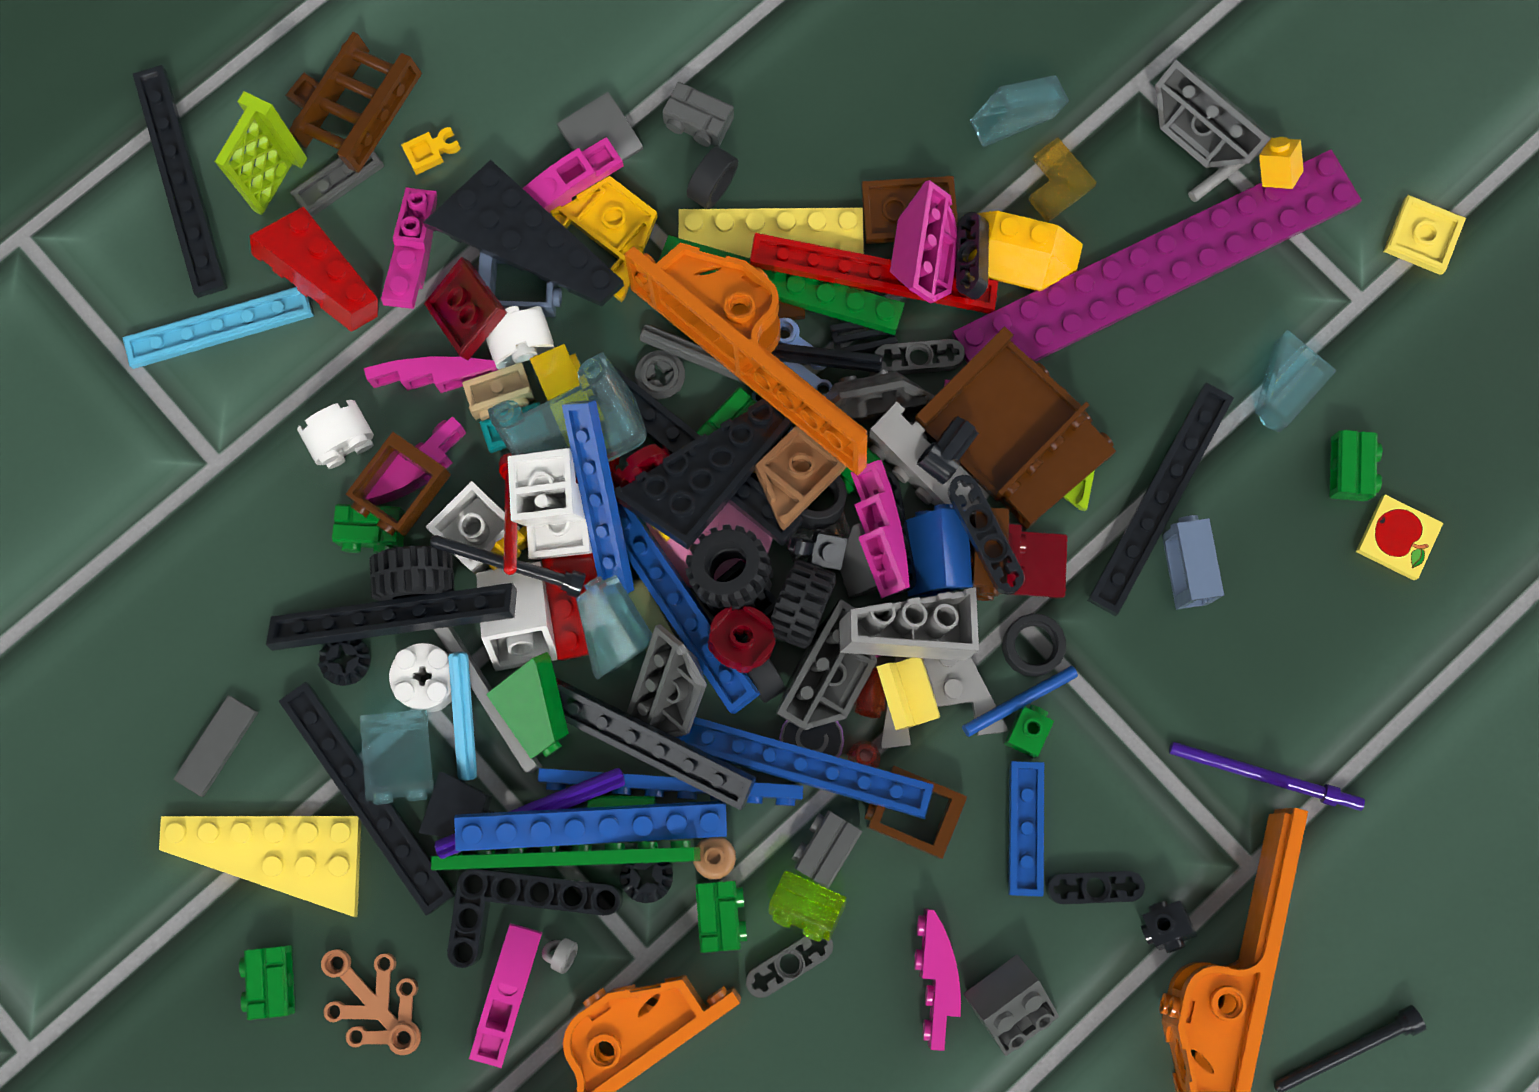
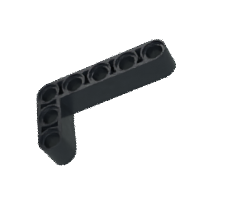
[447,869,623,968]

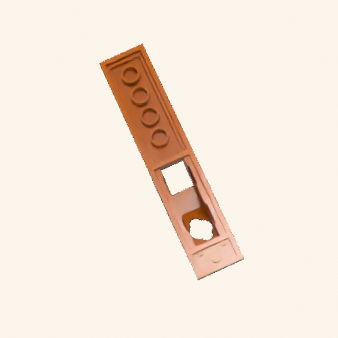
[624,243,867,476]
[1159,808,1308,1092]
[563,975,741,1092]

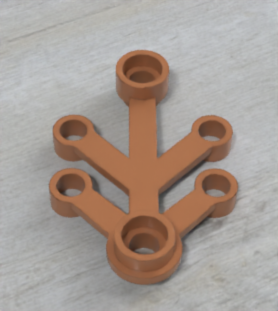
[321,949,421,1055]

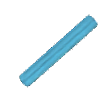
[448,652,477,781]

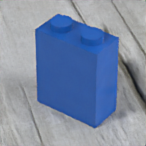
[906,504,973,597]

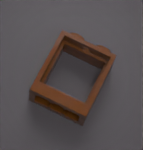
[346,432,451,537]
[969,508,1009,601]
[864,765,967,859]

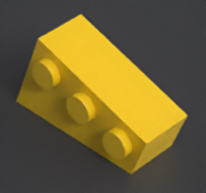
[530,344,610,450]

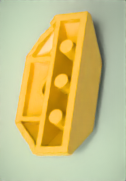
[963,211,1083,291]

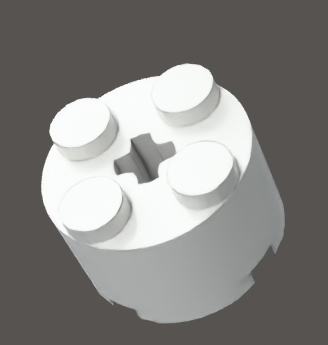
[486,306,554,370]
[297,400,374,469]
[389,643,452,712]

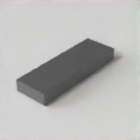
[290,151,384,217]
[173,695,259,797]

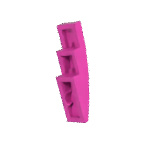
[364,356,498,393]
[851,460,910,598]

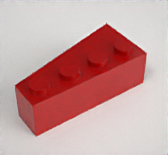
[249,206,378,332]

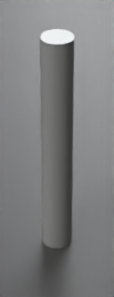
[1188,146,1265,202]

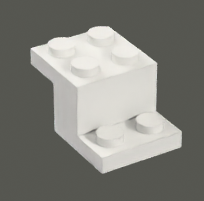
[508,448,592,560]

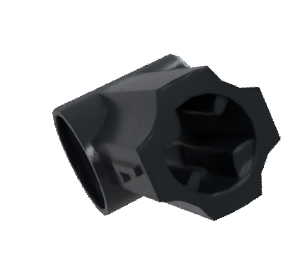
[917,416,979,485]

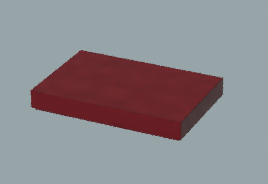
[424,257,508,360]

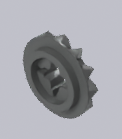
[635,351,685,401]

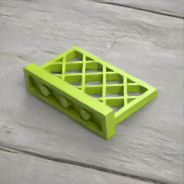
[214,91,308,215]

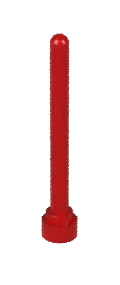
[499,453,519,575]

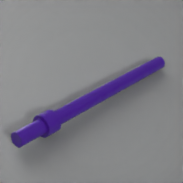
[1169,741,1365,811]

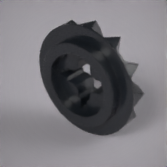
[317,639,371,686]
[620,862,673,903]

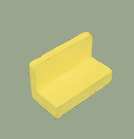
[876,657,940,730]

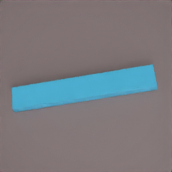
[122,287,314,369]

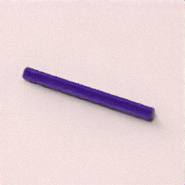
[434,768,625,859]

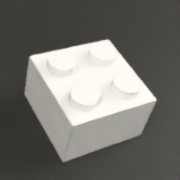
[426,481,520,575]

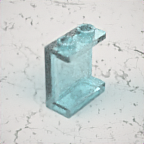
[360,710,434,804]

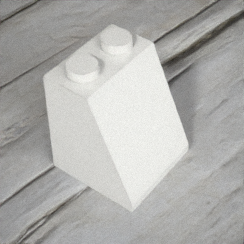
[476,561,558,671]

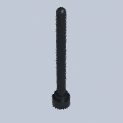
[430,535,586,599]
[1274,1005,1426,1092]

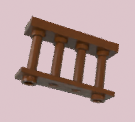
[289,32,422,173]

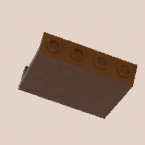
[914,326,1090,502]
[999,358,1116,530]

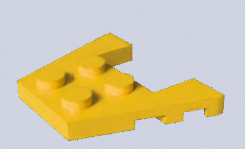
[550,176,658,302]

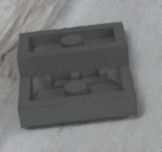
[557,92,643,162]

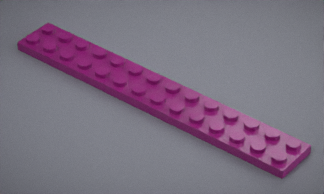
[952,149,1362,363]

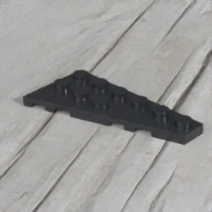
[423,160,624,307]
[614,399,794,550]

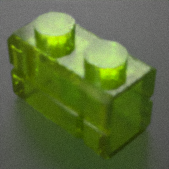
[769,870,847,942]

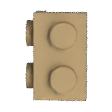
[462,362,535,421]

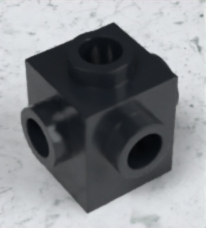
[1141,900,1197,953]

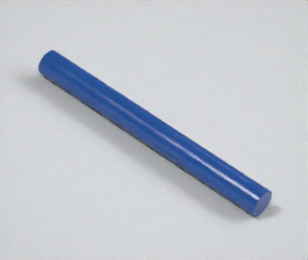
[962,666,1078,737]

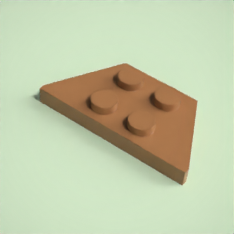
[755,426,847,530]

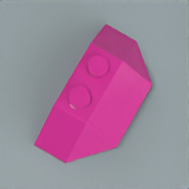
[890,180,957,304]

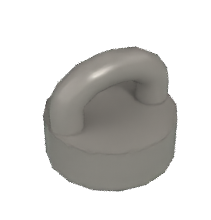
[542,938,578,974]

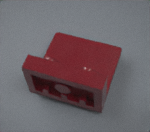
[1001,524,1068,598]

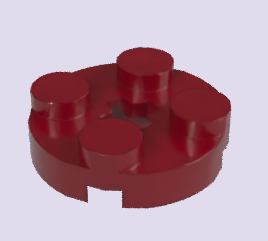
[613,444,671,488]
[708,606,775,673]

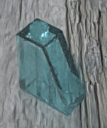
[970,75,1069,147]
[1255,330,1336,433]
[576,575,653,680]

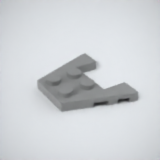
[880,656,1007,749]

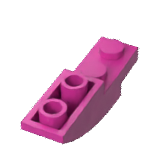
[523,137,624,214]
[381,187,437,309]
[365,417,466,506]
[914,908,961,1051]
[469,923,542,1068]

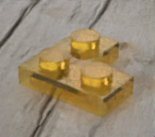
[1028,137,1097,222]

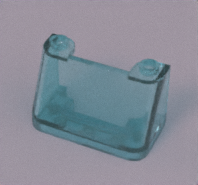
[487,352,647,478]

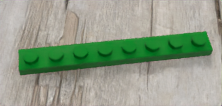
[659,235,905,335]
[431,841,701,870]

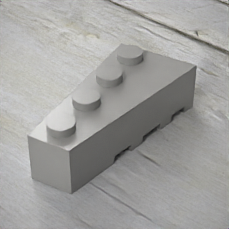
[867,402,989,518]
[839,587,979,661]

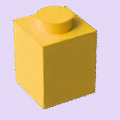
[1259,137,1304,189]

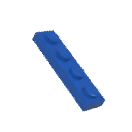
[1008,761,1044,896]

